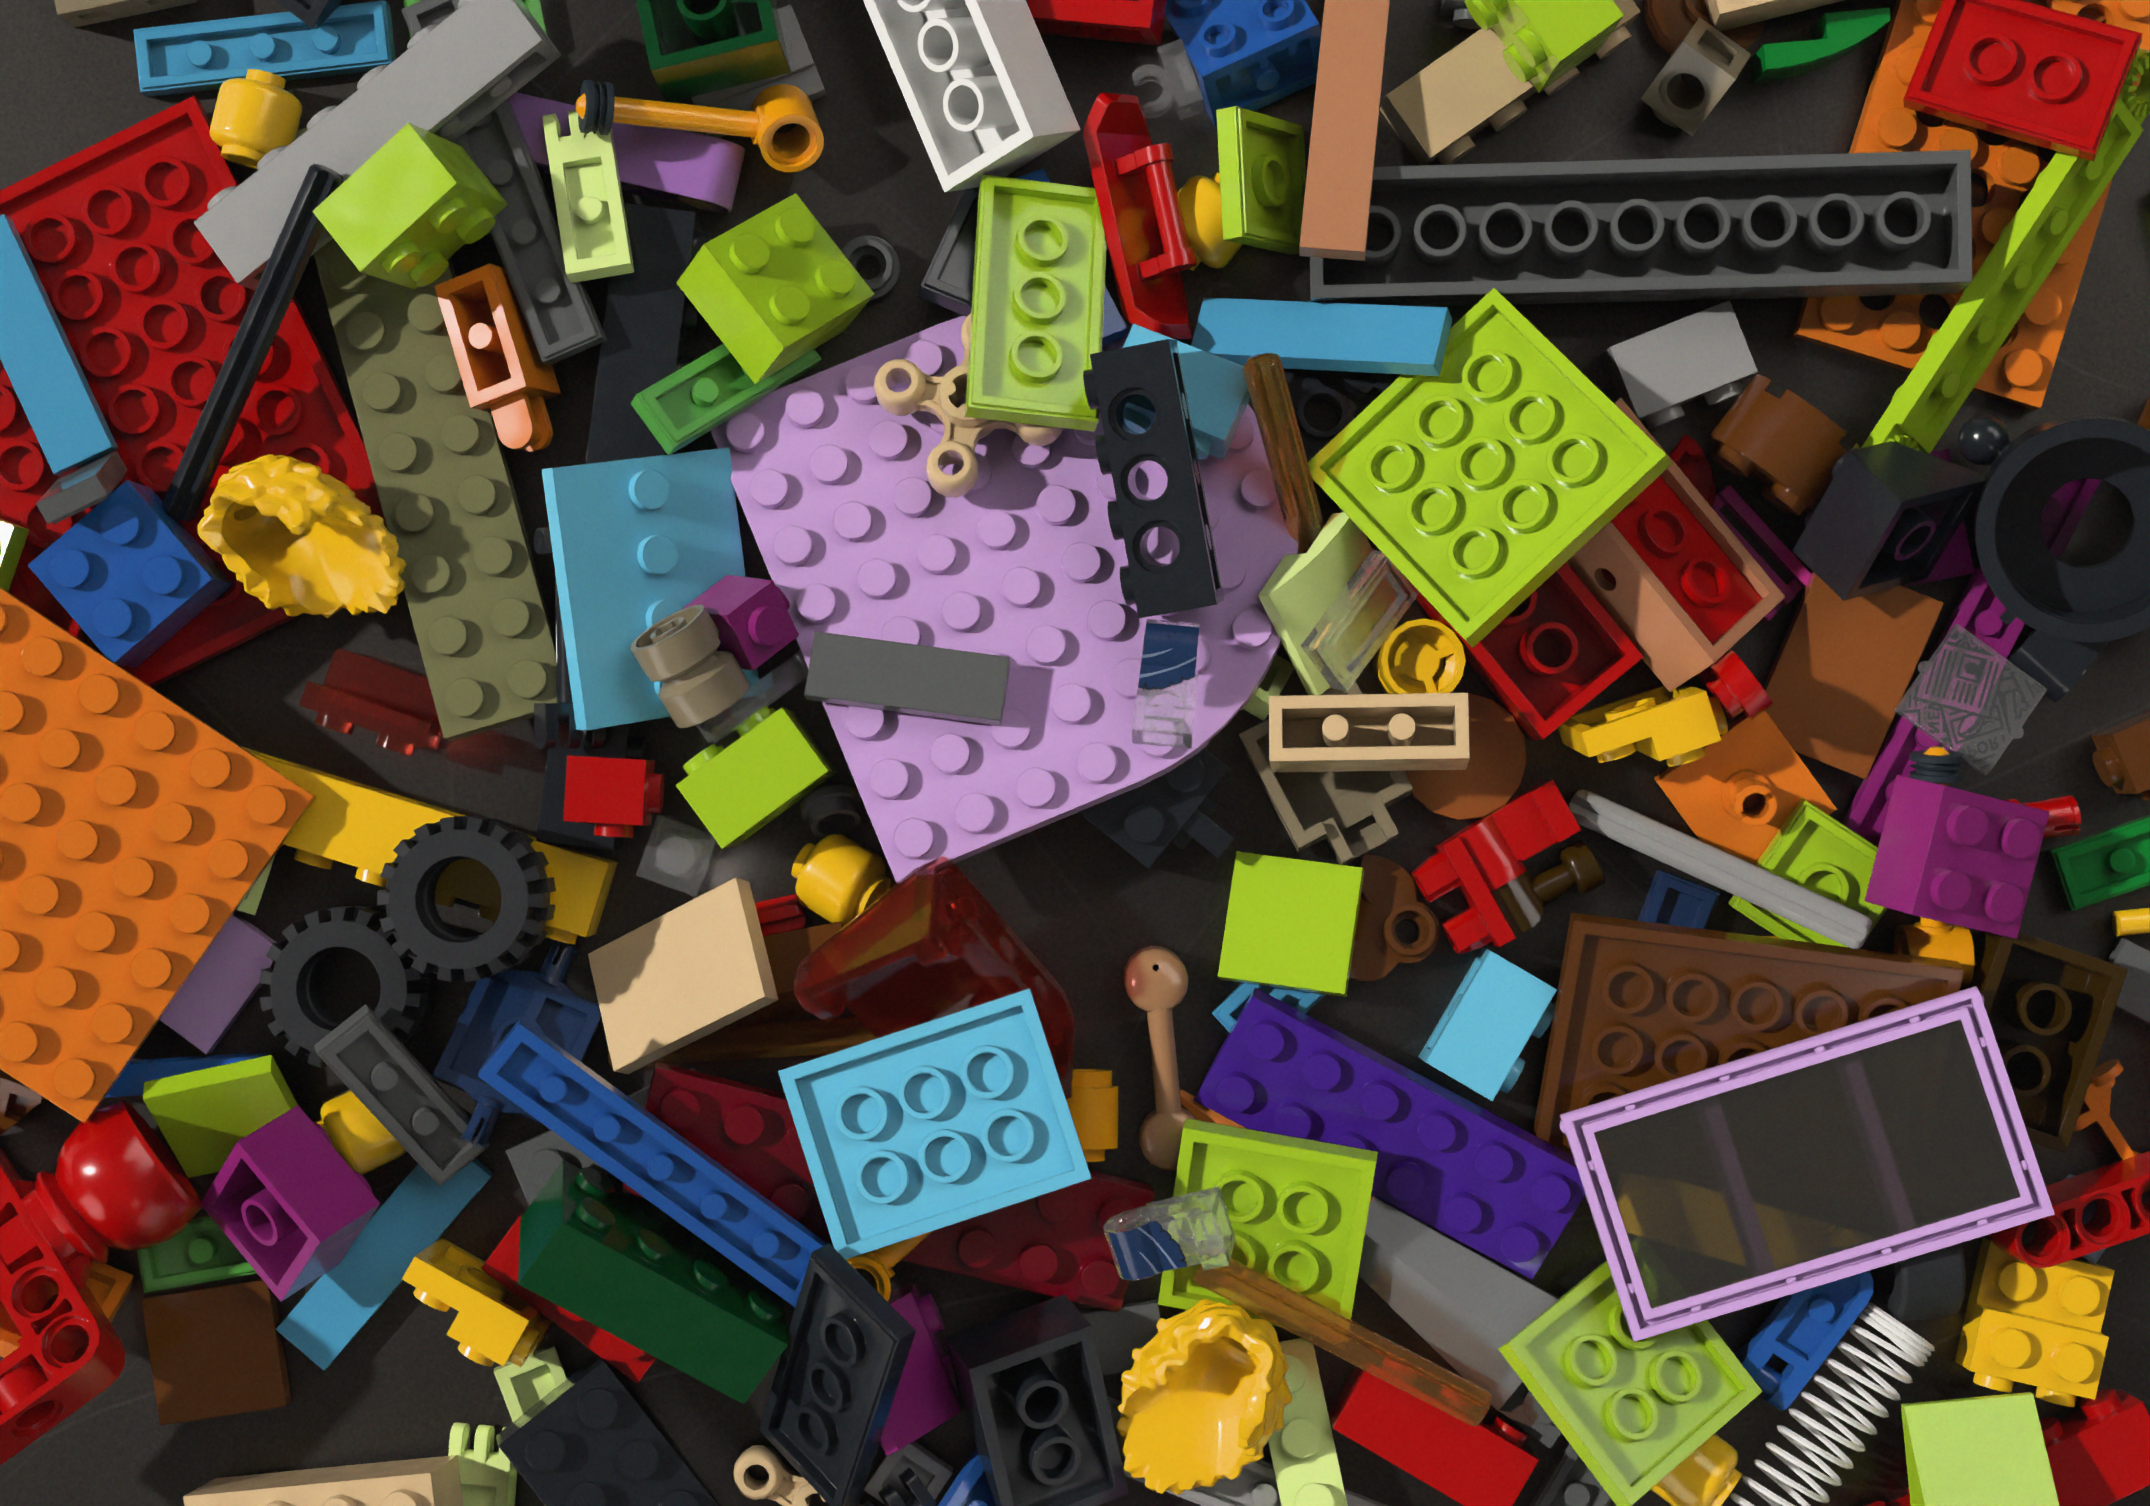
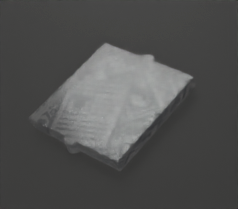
[1894,624,2048,776]

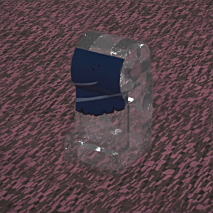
[1132,619,1200,749]
[1103,1186,1236,1280]

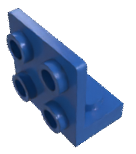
[1164,0,1321,128]

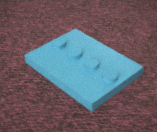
[541,448,761,730]
[778,988,1092,1259]

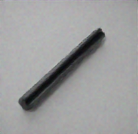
[162,164,343,521]

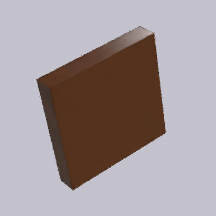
[141,1278,292,1426]

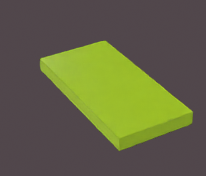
[965,174,1107,432]

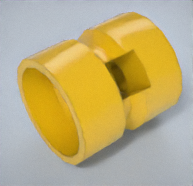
[1373,618,1466,694]

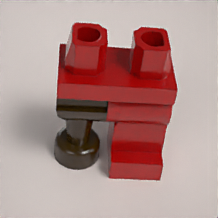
[1411,779,1606,954]

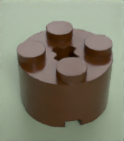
[1707,374,1860,516]

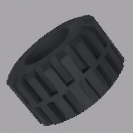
[377,816,556,982]
[259,905,437,1068]

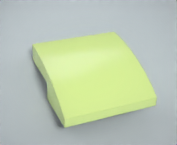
[1258,512,1402,695]

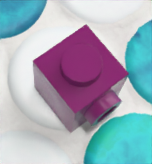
[682,575,799,671]

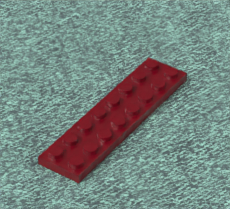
[622,1062,1155,1312]

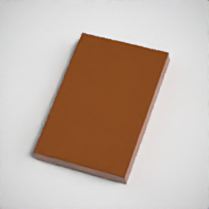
[1763,572,1944,780]

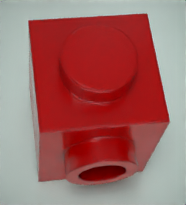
[563,755,664,838]

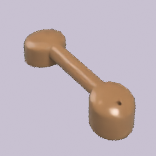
[1123,945,1197,1171]

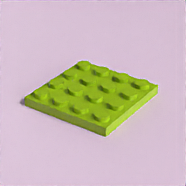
[1302,288,1672,648]

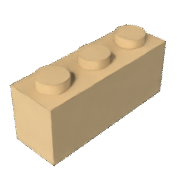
[1269,693,1470,773]

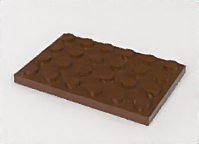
[1533,912,1964,1205]

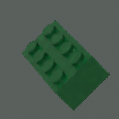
[636,0,791,102]
[518,1160,788,1404]

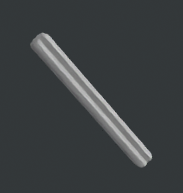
[1568,789,1872,949]

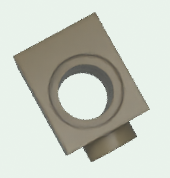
[1641,17,1751,136]

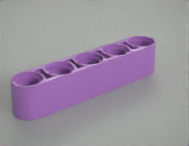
[453,92,746,213]

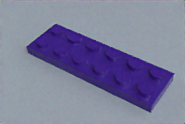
[1194,988,1585,1279]

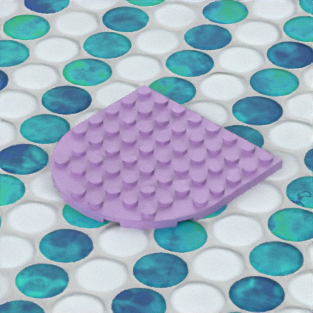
[711,316,1298,887]

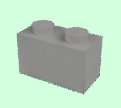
[1599,300,1758,430]

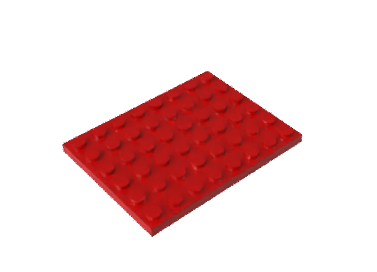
[0,96,388,688]

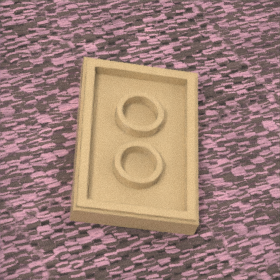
[588,877,778,1074]

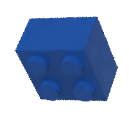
[27,480,233,668]

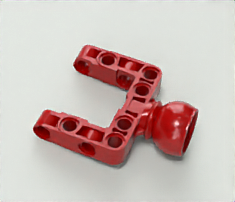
[0,1099,203,1466]

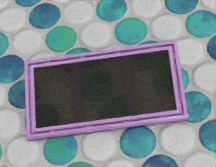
[1559,986,2055,1342]

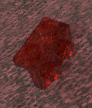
[299,649,443,756]

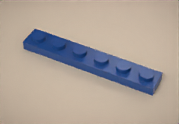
[478,1018,828,1307]

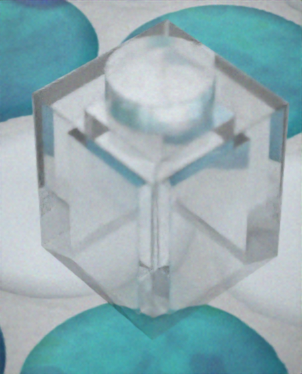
[636,814,722,897]

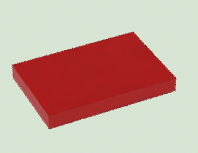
[1903,0,2143,162]

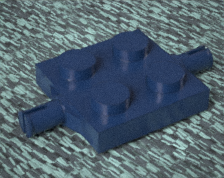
[432,939,602,1149]

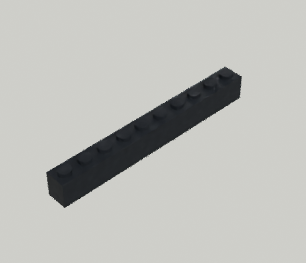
[536,203,712,850]

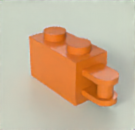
[434,264,561,452]

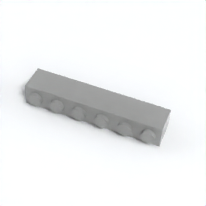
[193,0,562,291]

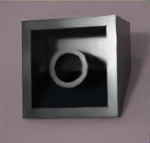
[1792,441,1987,601]

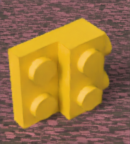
[1558,683,1728,766]
[402,1238,552,1367]
[1955,1238,2115,1407]

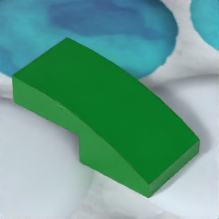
[1750,8,1891,84]

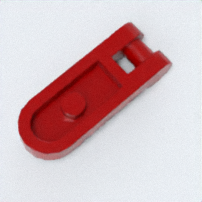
[1696,649,1774,720]

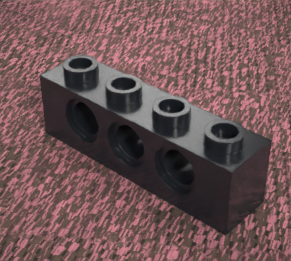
[1083,339,1224,619]

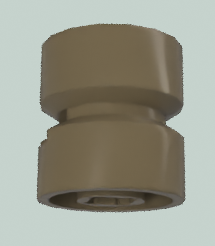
[629,604,750,728]

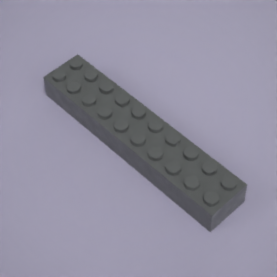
[1310,150,1972,307]

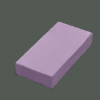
[160,913,277,1054]

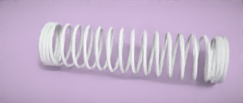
[1730,1301,1935,1506]

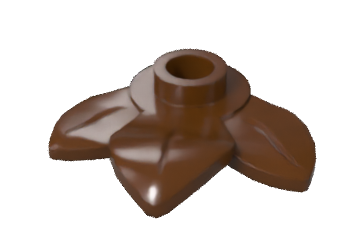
[1349,854,1440,982]

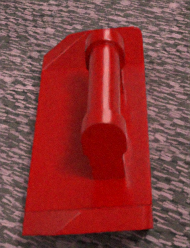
[1083,92,1197,339]

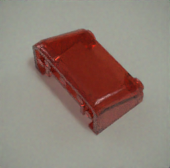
[794,856,1075,1099]

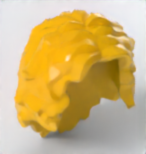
[198,454,407,618]
[1115,1299,1292,1495]

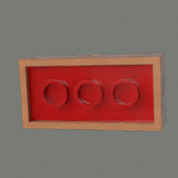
[1566,398,1785,692]

